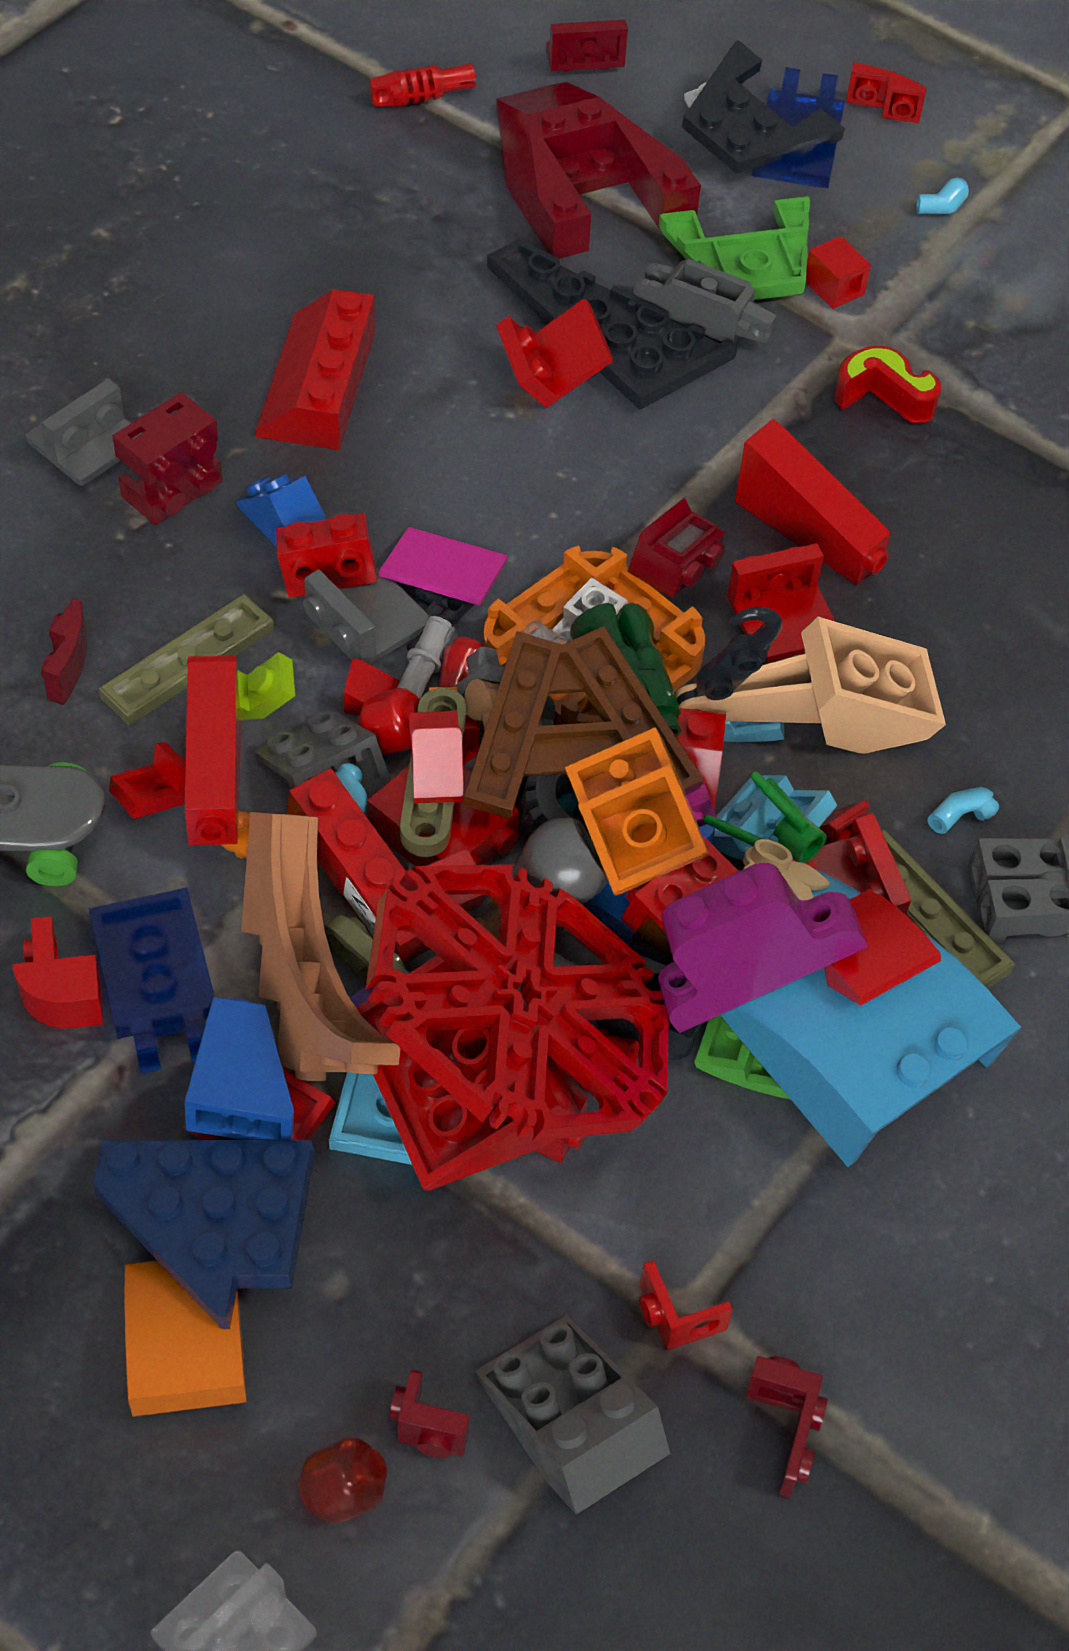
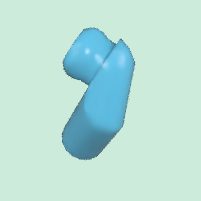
[927,786,999,834]

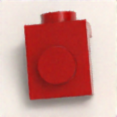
[109,741,186,819]

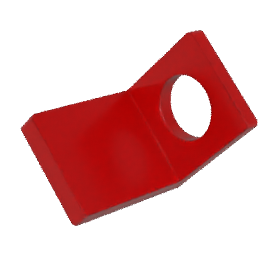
[639,1260,733,1351]

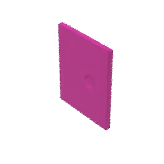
[379,527,508,606]

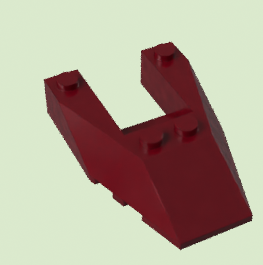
[496,82,701,259]

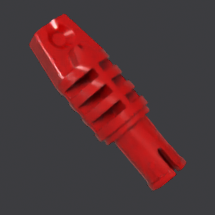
[369,63,476,107]

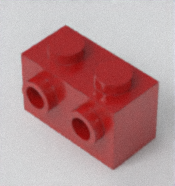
[276,512,377,598]

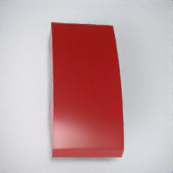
[846,62,926,123]

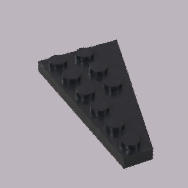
[487,239,737,410]

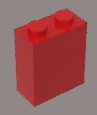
[367,766,519,866]

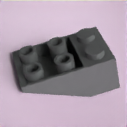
[475,1315,670,1515]

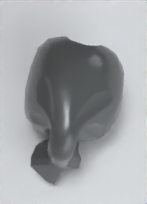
[512,818,608,937]

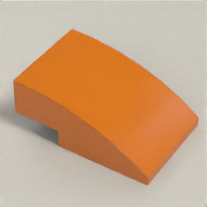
[565,727,709,896]
[124,1261,247,1417]

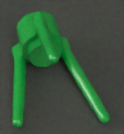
[703,771,827,863]

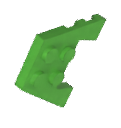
[659,196,810,300]

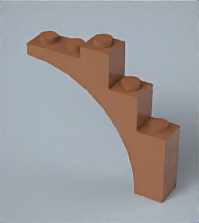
[241,812,400,1081]

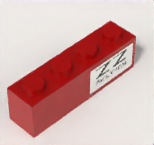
[286,768,430,964]

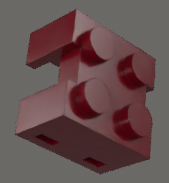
[112,391,222,526]

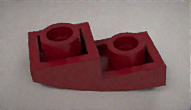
[41,598,87,705]

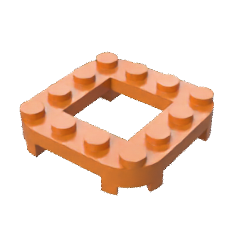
[483,545,705,725]

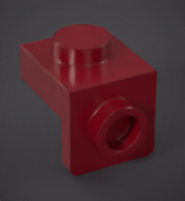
[389,1370,470,1458]

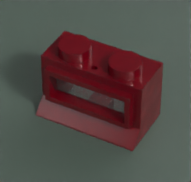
[627,497,725,598]

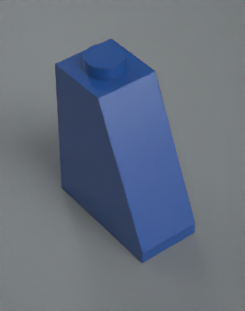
[185,997,294,1140]

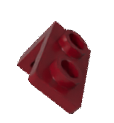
[746,1355,828,1498]

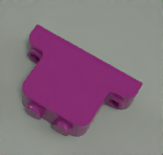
[658,863,868,1033]

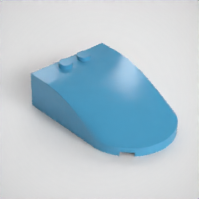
[721,869,1021,1167]

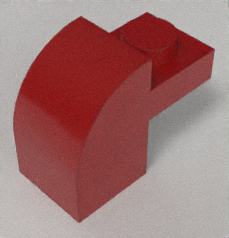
[12,916,104,1028]

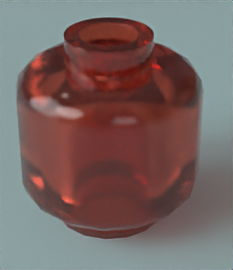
[299,1437,387,1524]

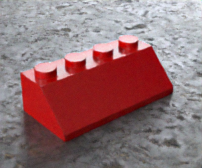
[255,289,375,450]

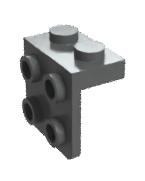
[303,568,429,664]

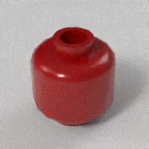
[357,688,420,755]

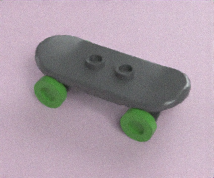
[0,762,105,887]

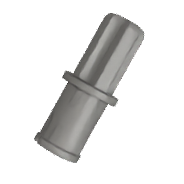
[397,616,455,699]

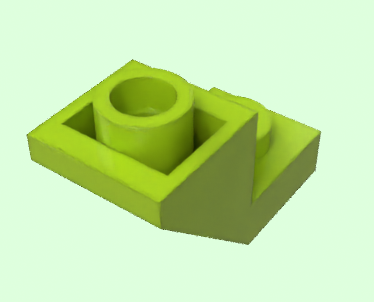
[237,652,295,720]

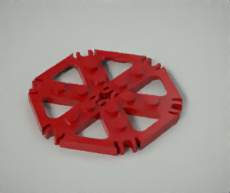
[365,865,669,1142]

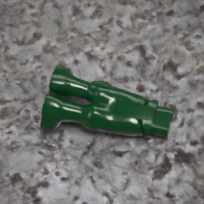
[570,603,682,737]

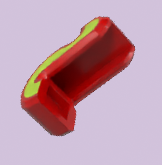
[834,346,942,423]

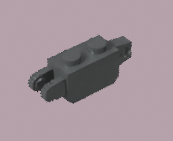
[633,259,777,344]

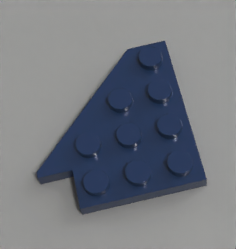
[92,1140,315,1329]

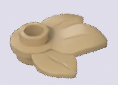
[743,839,830,900]

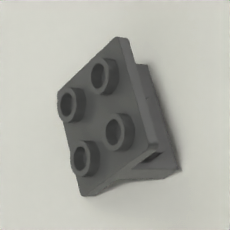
[26,378,142,486]

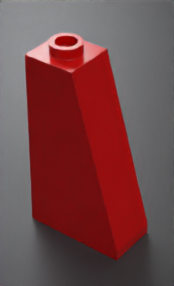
[735,419,891,585]
[185,655,242,846]

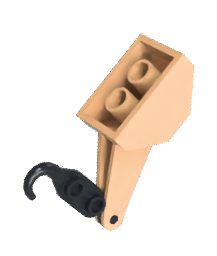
[675,607,946,754]

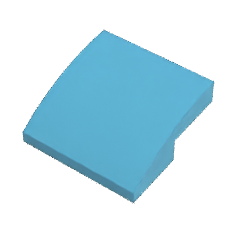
[712,775,837,861]

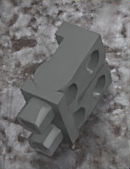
[968,837,1069,943]

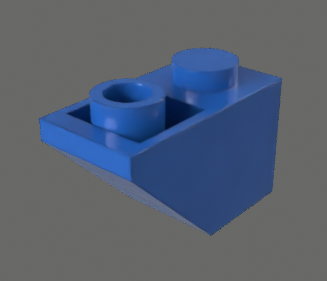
[235,473,326,546]

